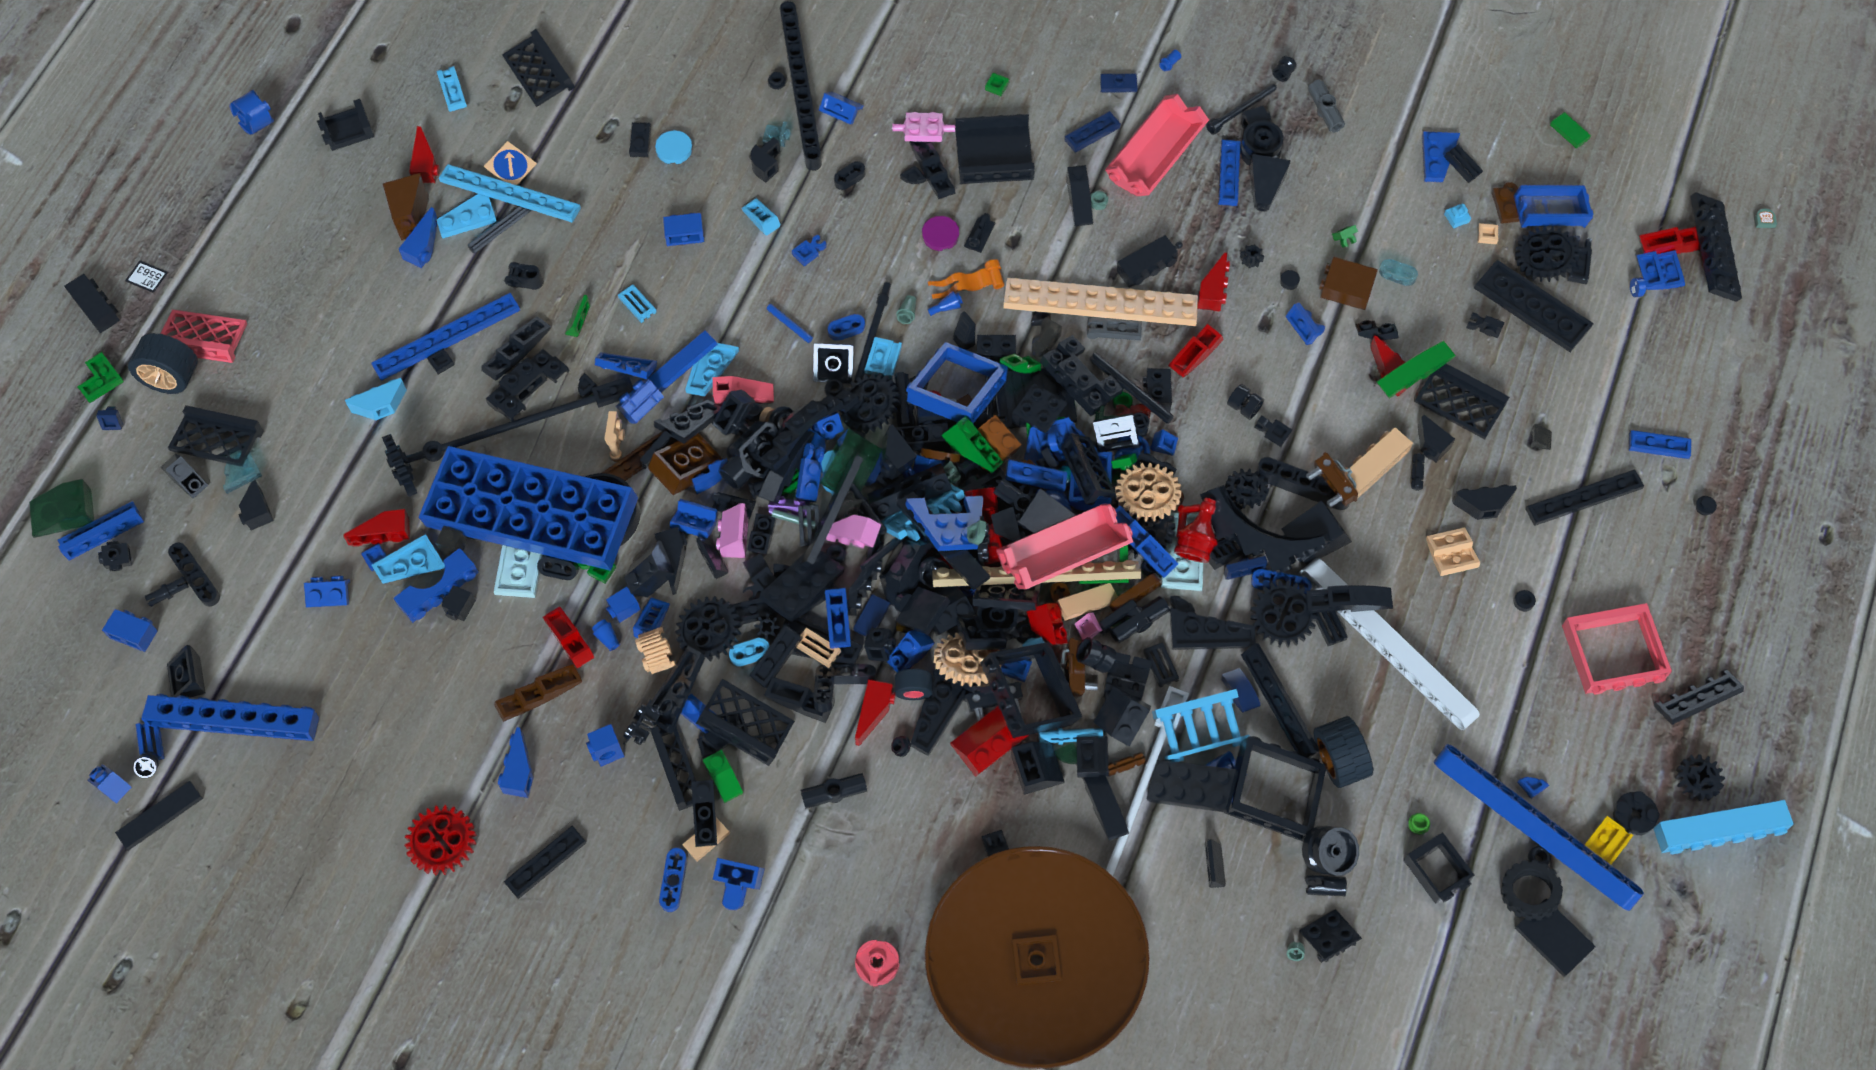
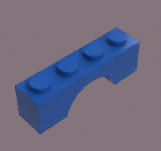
[393,548,478,623]

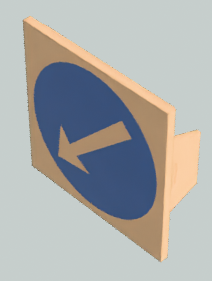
[484,141,537,185]

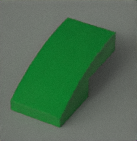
[1000,354,1041,373]

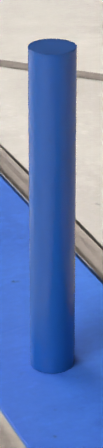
[766,304,813,343]

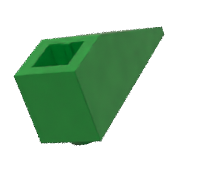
[942,416,1004,472]

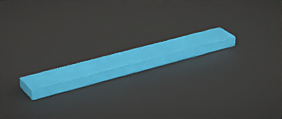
[439,164,581,223]

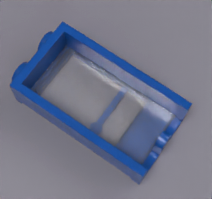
[1514,185,1593,228]

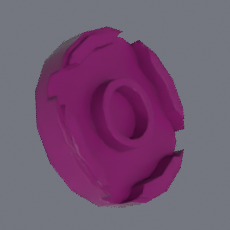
[922,216,959,251]

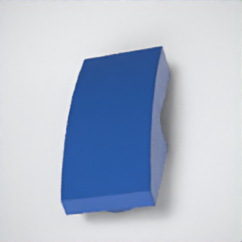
[692,458,727,494]

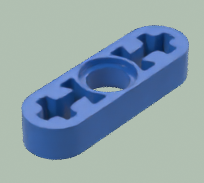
[1251,569,1312,595]
[659,848,687,912]

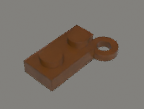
[1492,182,1519,224]

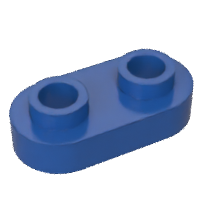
[828,314,865,341]

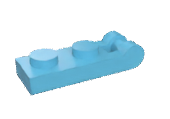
[437,66,467,112]

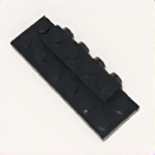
[1690,192,1742,302]

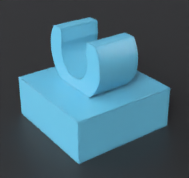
[1444,204,1471,228]

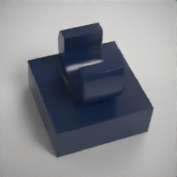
[96,406,124,430]

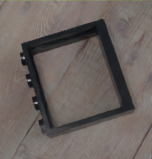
[980,642,1083,738]
[1224,736,1326,841]

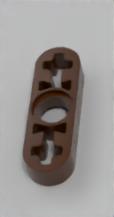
[1109,573,1163,612]

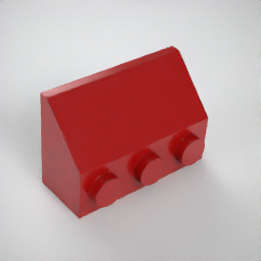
[950,706,1029,777]

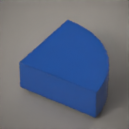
[1517,777,1549,799]

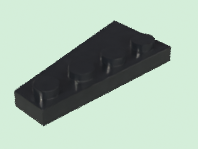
[1170,608,1256,650]

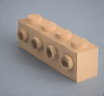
[1342,428,1413,498]

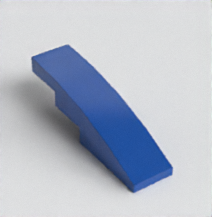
[1115,505,1179,578]

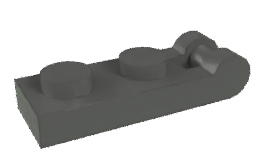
[1087,317,1142,341]

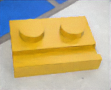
[1584,816,1634,865]

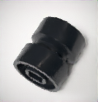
[1227,383,1264,420]
[1076,637,1116,673]

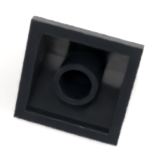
[813,343,855,383]
[167,645,206,698]

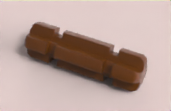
[1108,752,1145,777]

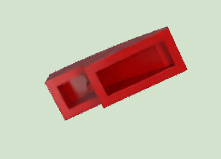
[1639,227,1700,254]
[1168,324,1224,378]
[542,606,595,668]

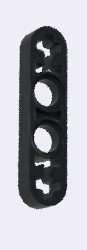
[168,542,220,607]

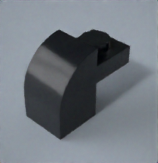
[750,137,780,183]

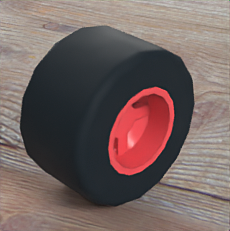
[895,669,932,700]

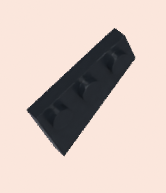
[654,400,721,444]

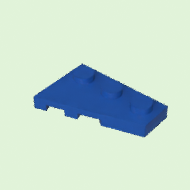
[595,352,657,379]

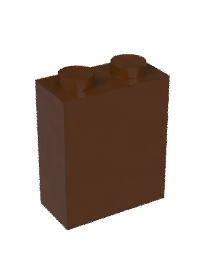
[1319,257,1378,310]

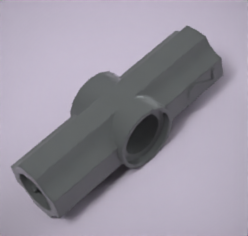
[1308,79,1345,133]

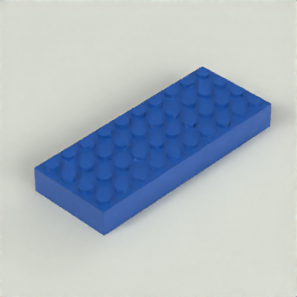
[418,446,638,571]

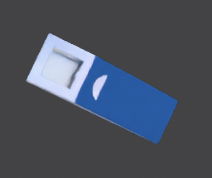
[498,727,534,798]

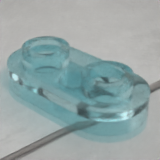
[1379,259,1418,286]

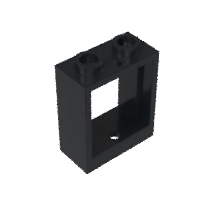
[1403,832,1475,904]

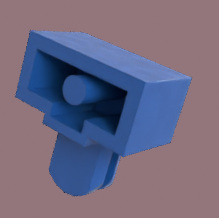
[712,858,765,910]

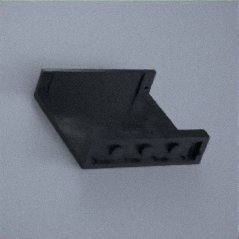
[955,114,1035,184]

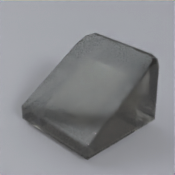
[1530,424,1552,450]

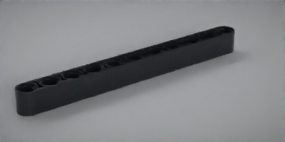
[780,1,822,171]

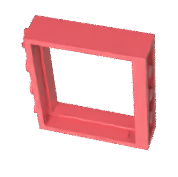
[1562,603,1672,695]

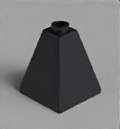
[1249,154,1290,212]

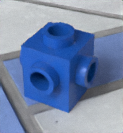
[811,411,844,440]

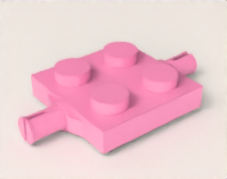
[892,112,955,142]

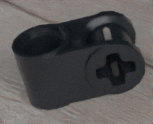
[504,262,544,290]

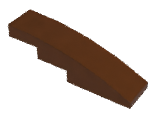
[494,664,582,722]

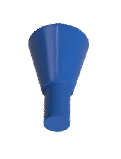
[927,291,963,316]

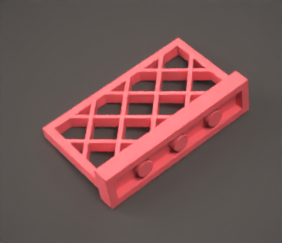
[160,310,247,363]

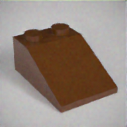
[648,433,723,495]

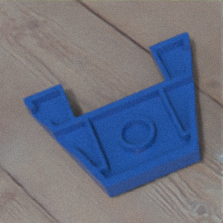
[905,496,983,551]

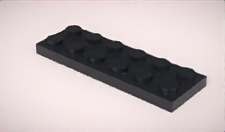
[1474,260,1594,353]

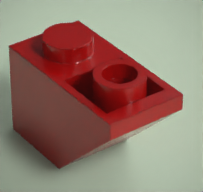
[1027,603,1068,645]

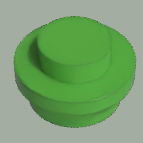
[1408,813,1430,835]

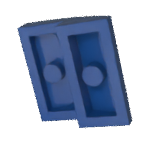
[1637,250,1685,290]

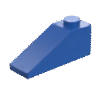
[399,207,438,269]
[825,588,851,649]

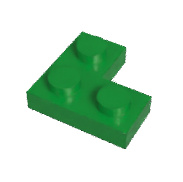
[77,352,124,403]

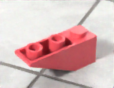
[712,376,774,406]

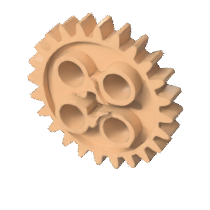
[1115,463,1181,522]
[933,633,1001,687]

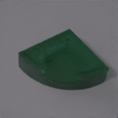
[1054,742,1077,765]

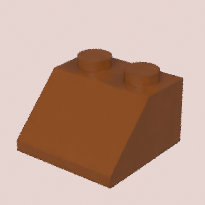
[978,415,1021,473]

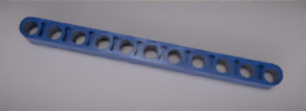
[1434,744,1644,911]

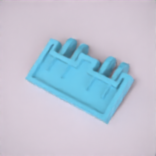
[882,484,965,541]

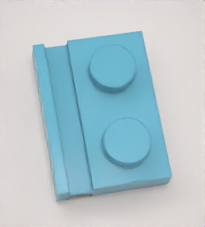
[865,337,902,379]

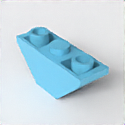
[345,378,407,420]

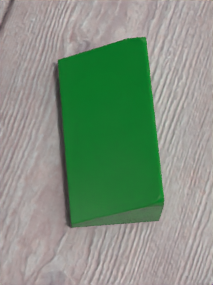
[565,295,590,337]

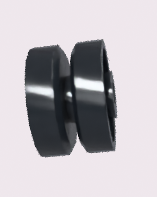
[1240,120,1284,166]
[1302,826,1359,876]

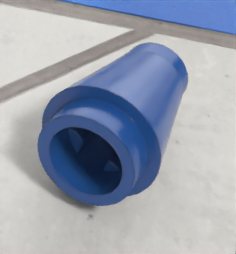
[592,619,620,651]

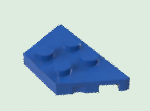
[1024,417,1097,466]

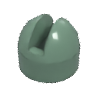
[1287,941,1305,961]

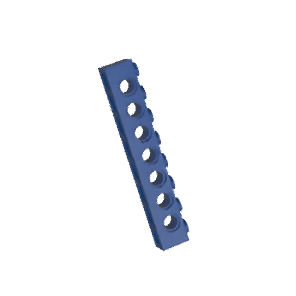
[141,694,319,741]

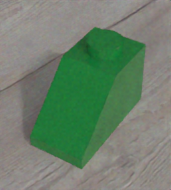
[703,750,743,803]

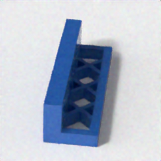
[58,501,144,561]

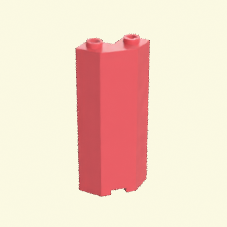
[1105,94,1209,196]
[996,504,1133,589]

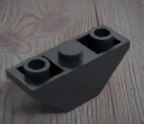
[1452,484,1517,520]

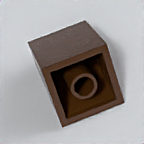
[383,173,429,241]

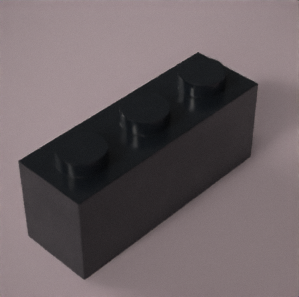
[1117,235,1178,288]
[64,274,120,333]

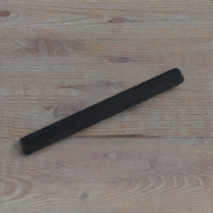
[1090,352,1174,424]

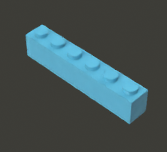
[1653,800,1794,855]

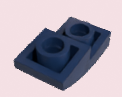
[1221,668,1261,713]

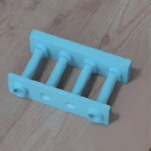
[1152,689,1250,762]

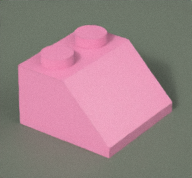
[716,503,748,558]

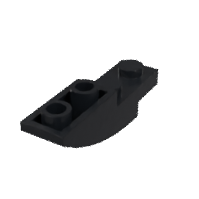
[1307,585,1393,613]

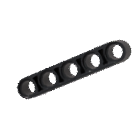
[1257,457,1350,510]

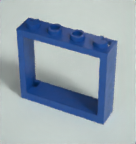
[906,342,1008,424]

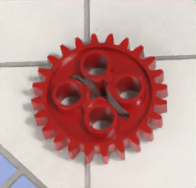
[404,805,477,876]

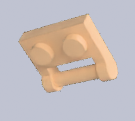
[605,411,625,462]

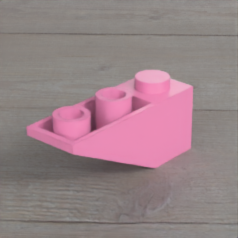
[826,515,881,549]

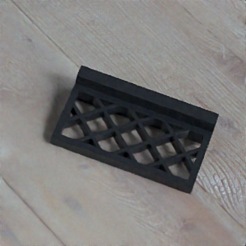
[502,29,575,107]
[1415,363,1510,440]
[168,405,264,467]
[696,679,795,766]

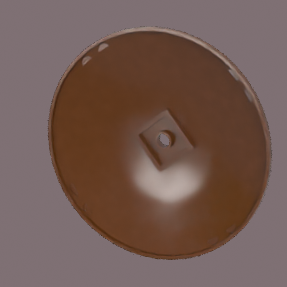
[925,846,1149,1069]

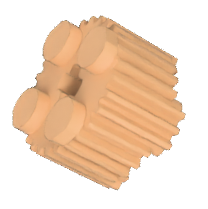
[635,627,676,674]

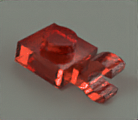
[1115,404,1151,421]

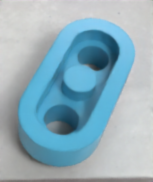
[729,638,770,666]

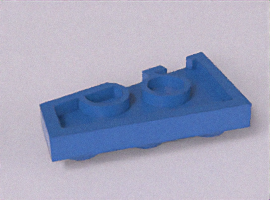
[1422,131,1460,182]

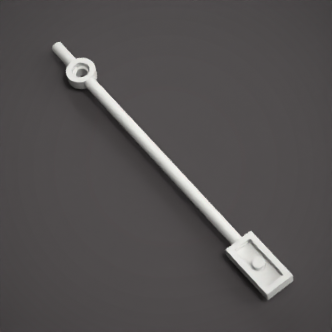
[1106,686,1189,876]

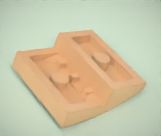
[1426,527,1480,576]

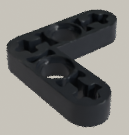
[814,664,877,712]

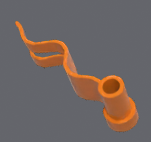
[928,259,1004,299]

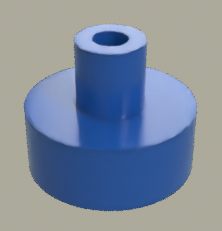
[1042,431,1061,452]

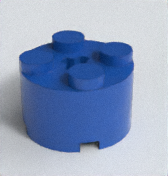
[230,90,274,135]

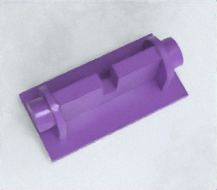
[768,496,811,518]

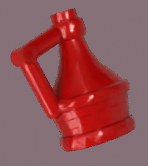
[1174,498,1218,563]

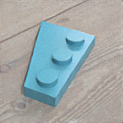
[436,194,497,239]
[685,343,739,397]
[372,534,445,584]

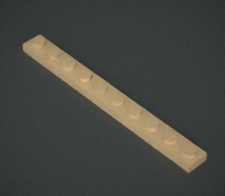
[932,560,1141,587]

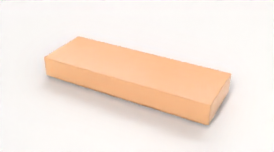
[1056,583,1118,620]

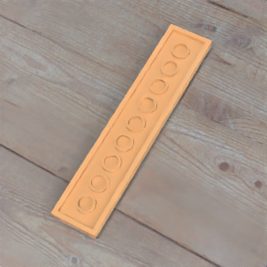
[1003,278,1198,326]

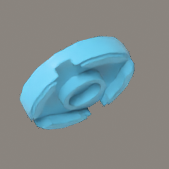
[655,130,692,164]

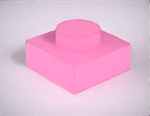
[1075,613,1102,640]

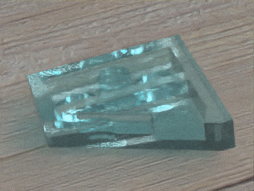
[223,448,262,494]

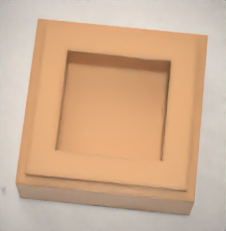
[1478,223,1498,244]

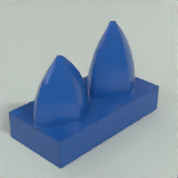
[1285,303,1325,345]
[681,694,717,734]

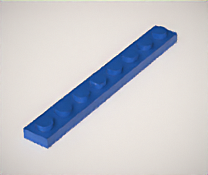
[371,293,520,381]

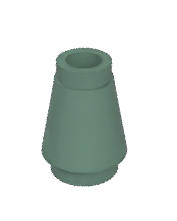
[896,295,916,324]

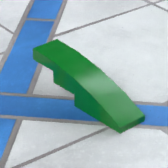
[1377,341,1456,399]

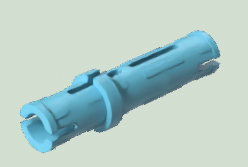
[1038,728,1103,745]

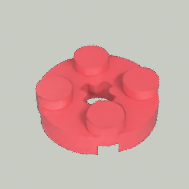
[855,940,899,986]

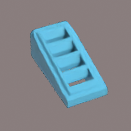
[742,198,780,236]

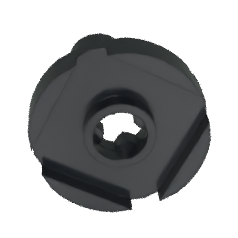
[1613,791,1660,836]

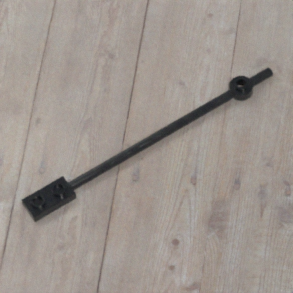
[405,376,633,464]

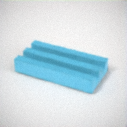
[618,284,657,323]

